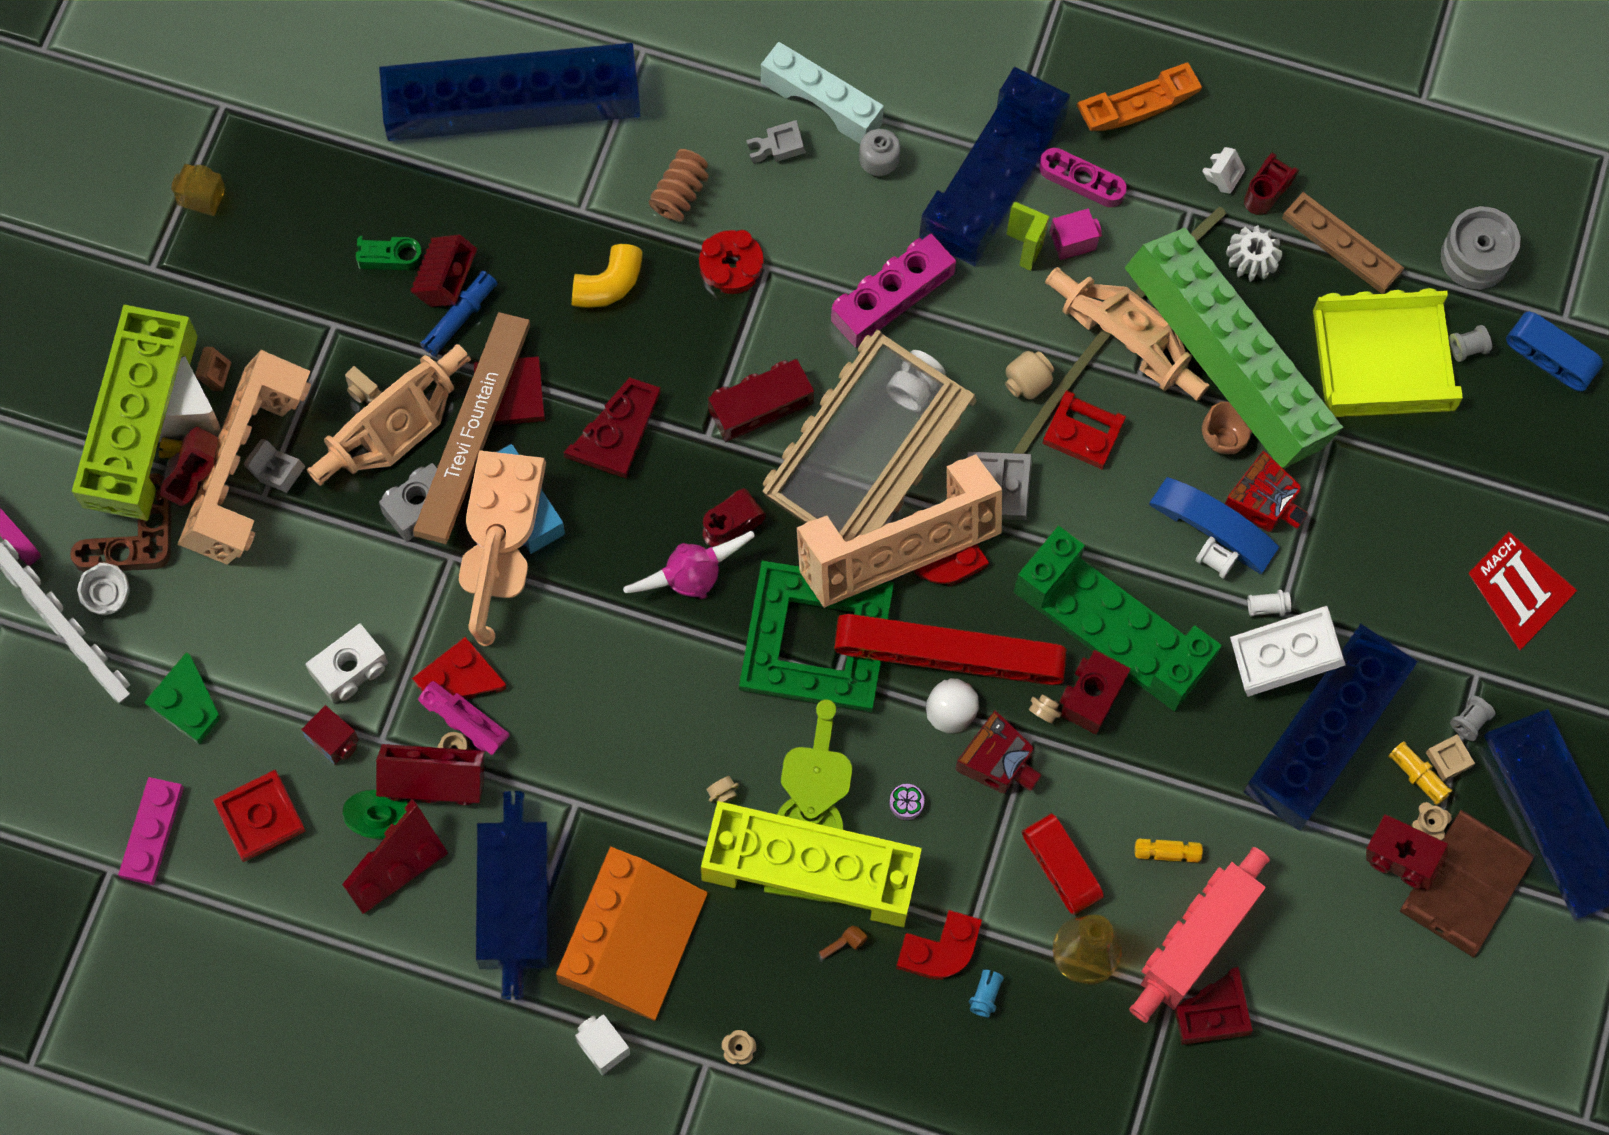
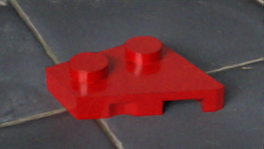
[412,637,507,700]

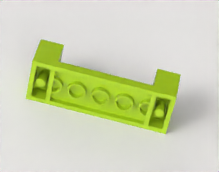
[71,305,198,521]

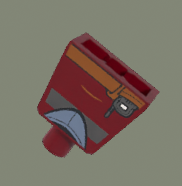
[955,710,1042,794]

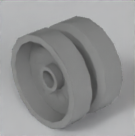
[1440,206,1521,290]

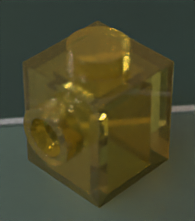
[171,163,226,216]

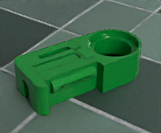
[356,236,423,271]

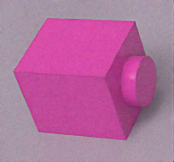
[1049,208,1102,260]

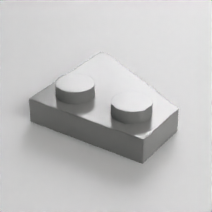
[968,452,1032,520]

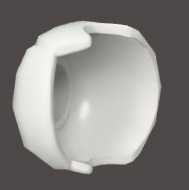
[77,562,130,616]
[926,678,979,734]

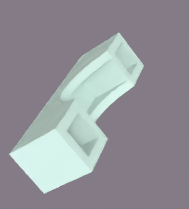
[761,42,884,144]

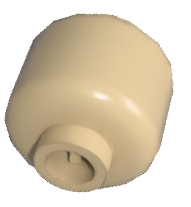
[1005,351,1054,399]

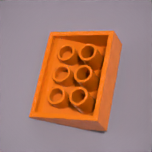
[556,846,708,1021]

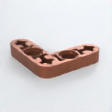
[70,473,171,572]

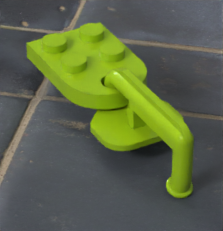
[764,699,852,903]

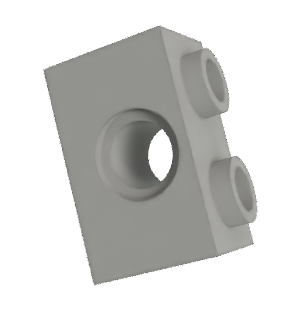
[379,463,437,543]

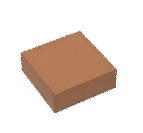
[195,347,231,391]

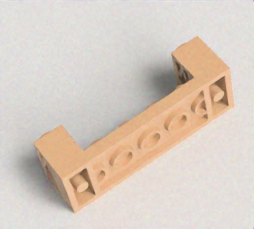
[177,350,311,565]
[797,454,1002,608]

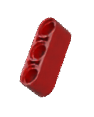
[1022,813,1104,915]

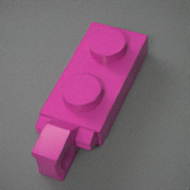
[418,681,510,755]

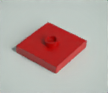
[213,769,306,862]

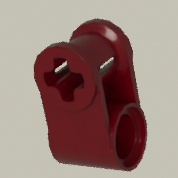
[1244,152,1299,215]
[703,488,766,547]

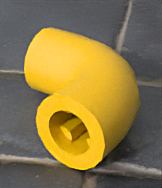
[572,244,643,308]

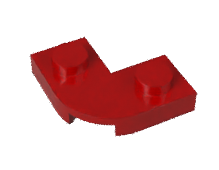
[913,544,989,587]
[896,910,982,980]

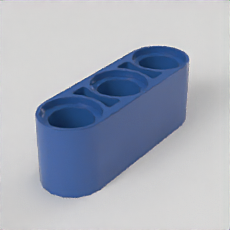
[1506,311,1603,391]

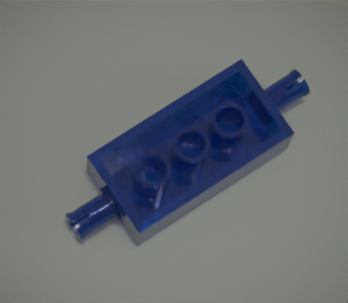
[476,791,550,1000]

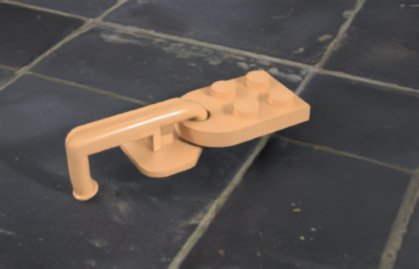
[459,450,546,646]

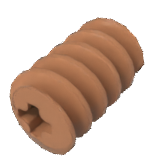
[648,149,709,222]

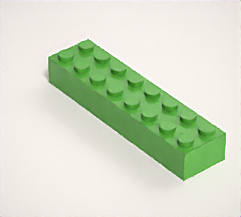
[1125,228,1343,469]

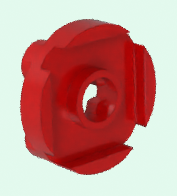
[699,230,763,294]

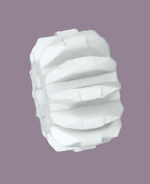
[1226,225,1282,282]

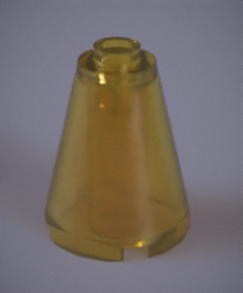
[1053,915,1122,984]

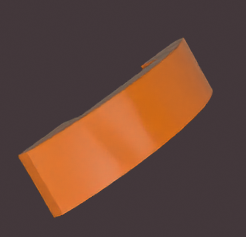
[1076,62,1202,131]

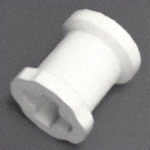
[1195,536,1239,579]

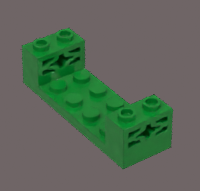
[1013,525,1222,712]

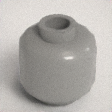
[859,129,901,176]

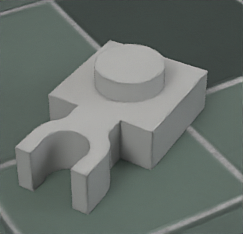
[746,120,806,164]

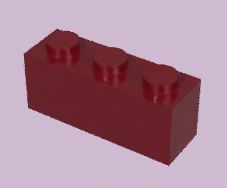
[708,359,814,443]
[376,744,485,805]

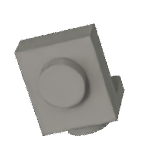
[244,439,306,493]

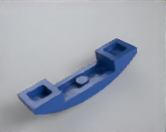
[1149,477,1279,574]

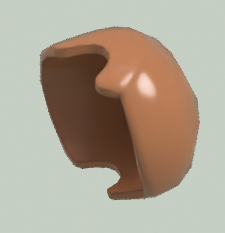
[1201,401,1252,454]

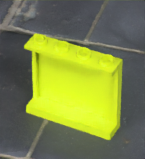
[1313,288,1463,417]

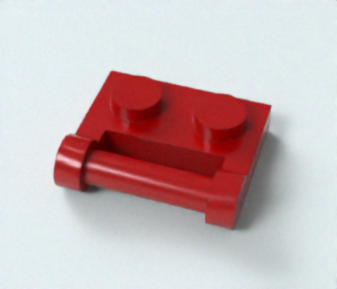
[1042,390,1126,470]

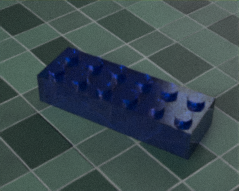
[1243,624,1418,831]

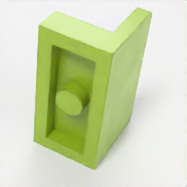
[1006,202,1050,271]

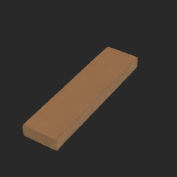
[1282,192,1404,294]

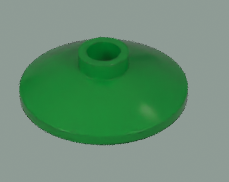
[342,790,408,839]

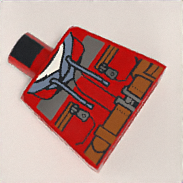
[1225,451,1309,532]

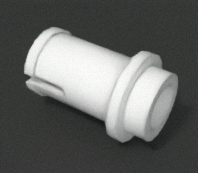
[1247,590,1291,617]

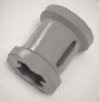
[1449,325,1492,362]
[1450,696,1496,741]

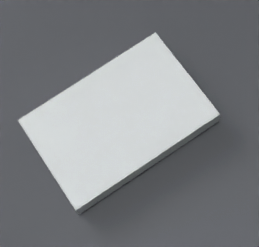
[1230,606,1345,696]

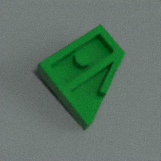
[144,652,221,744]

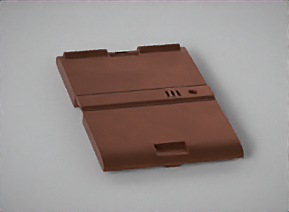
[1399,810,1535,958]

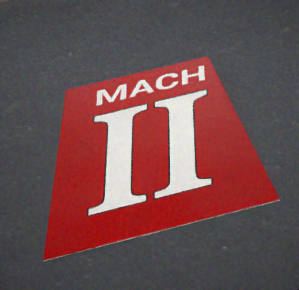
[1469,531,1577,650]

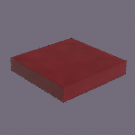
[474,356,545,426]

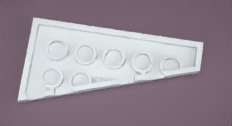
[0,539,130,704]

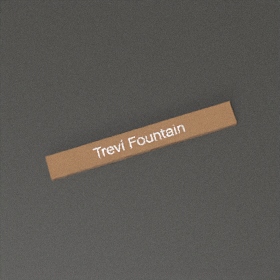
[413,312,530,544]

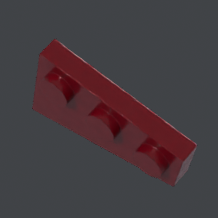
[564,377,661,478]
[342,799,448,914]

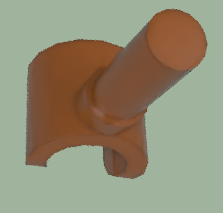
[819,926,868,959]

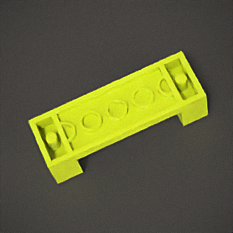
[701,801,922,928]

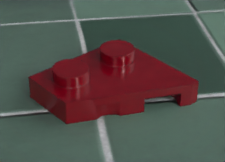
[1175,967,1253,1045]

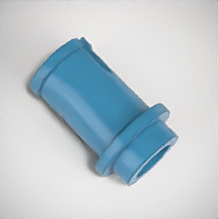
[969,970,1004,1017]

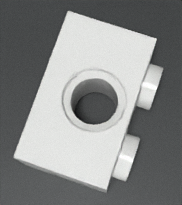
[306,623,388,704]

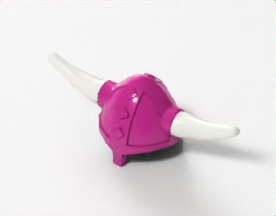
[623,531,754,599]

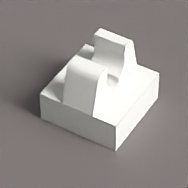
[1202,147,1245,194]

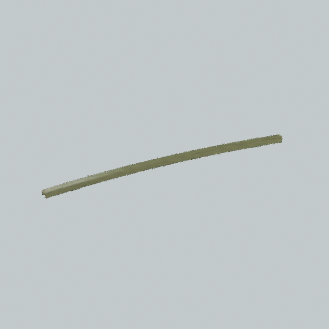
[1012,206,1227,454]

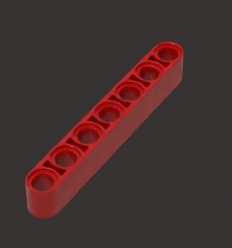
[834,614,1066,685]

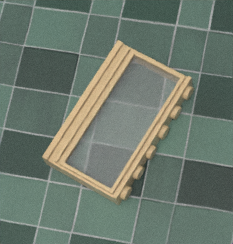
[762,330,977,542]

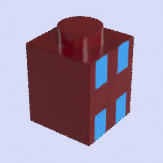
[301,705,359,765]

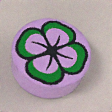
[889,784,924,820]

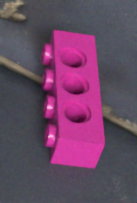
[831,234,956,348]

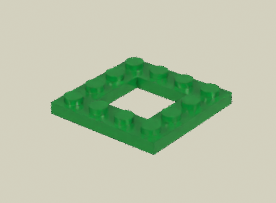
[739,561,894,712]

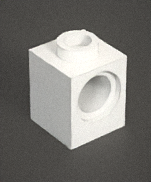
[575,1014,630,1075]

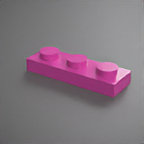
[118,777,184,886]

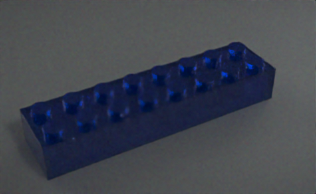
[379,43,641,141]

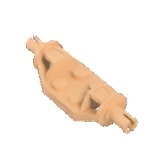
[1045,267,1210,401]
[307,344,471,486]

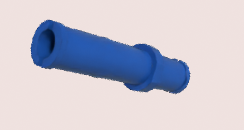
[420,271,498,357]

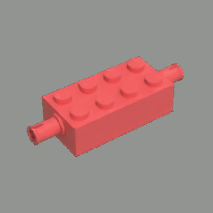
[1129,847,1270,1023]

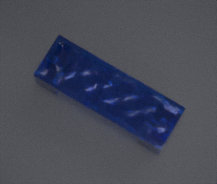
[919,66,1070,267]

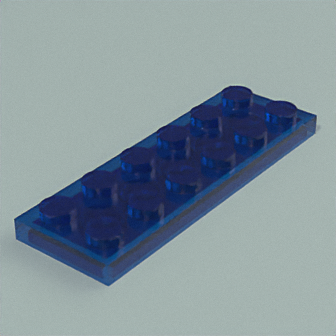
[1484,709,1609,921]

